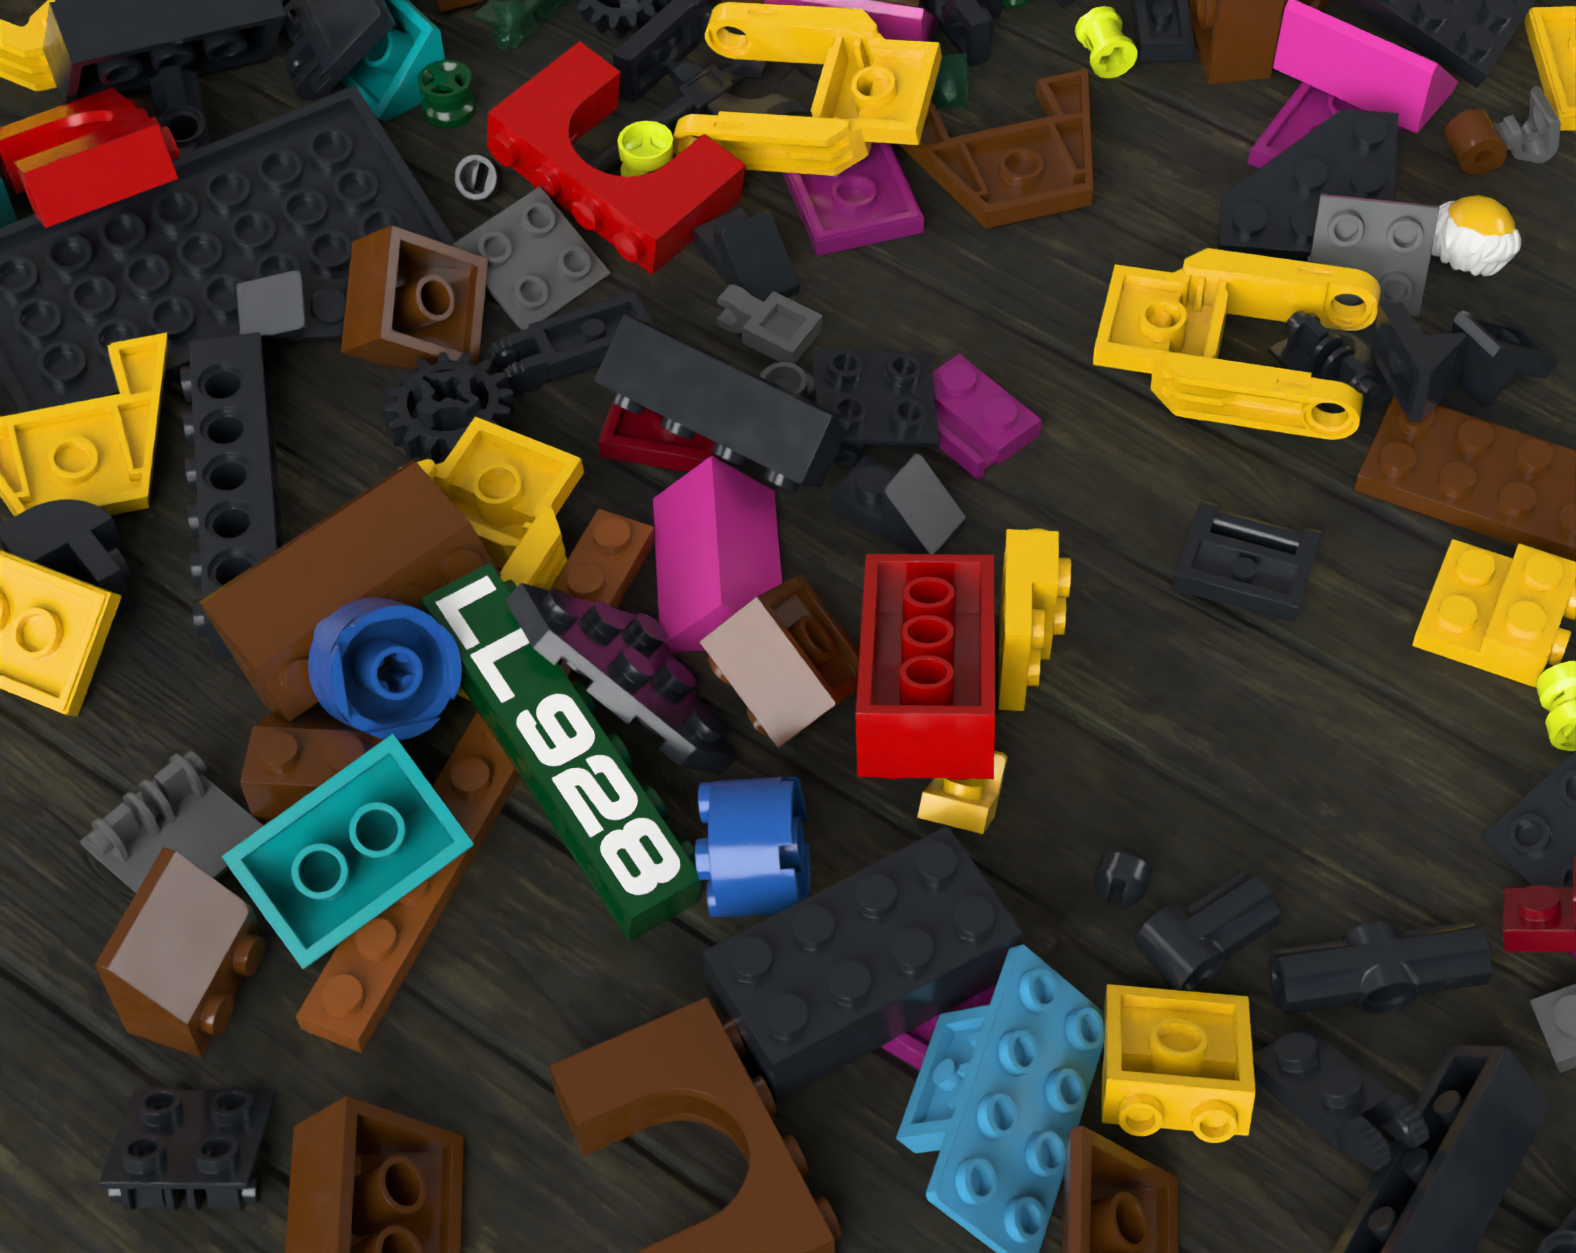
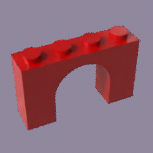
[487,41,746,275]
[0,87,180,228]

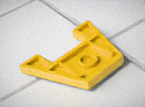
[0,333,168,516]

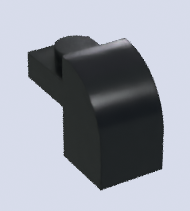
[0,499,134,618]

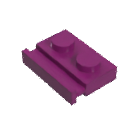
[931,353,1042,480]

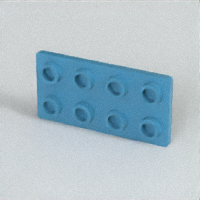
[896,945,1105,1253]

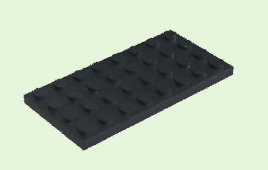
[0,85,456,413]

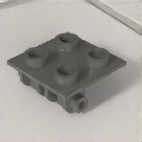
[452,186,611,330]
[1307,194,1440,317]
[79,750,264,893]

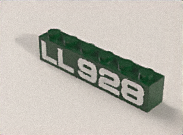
[421,563,702,942]

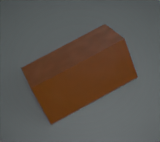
[1061,1126,1178,1253]

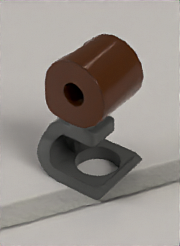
[1444,86,1561,175]

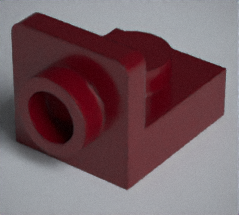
[1503,857,1576,952]

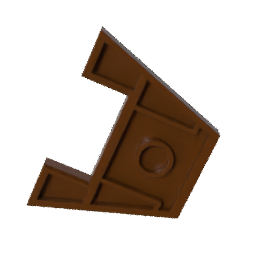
[898,68,1093,229]

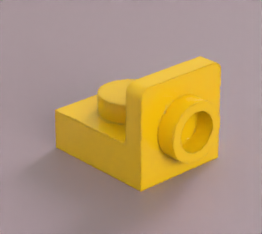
[917,751,1007,834]

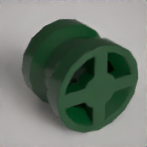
[418,60,476,129]

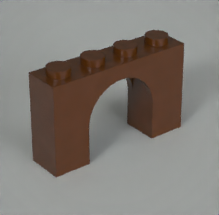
[549,997,842,1253]

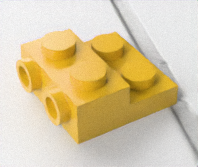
[998,528,1071,711]
[1412,539,1576,688]
[1102,984,1255,1143]

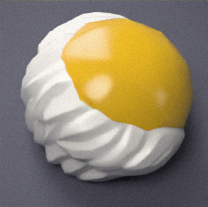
[1431,195,1521,277]

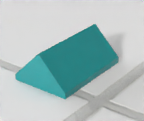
[341,0,445,121]
[221,734,474,969]

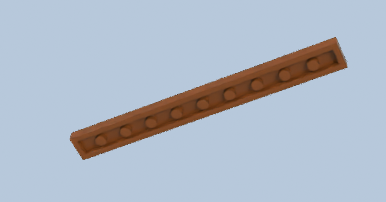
[296,508,655,1053]

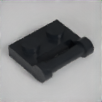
[1173,498,1323,623]

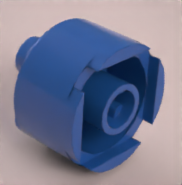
[308,597,462,740]
[695,776,811,918]

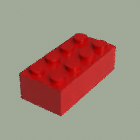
[856,554,995,780]

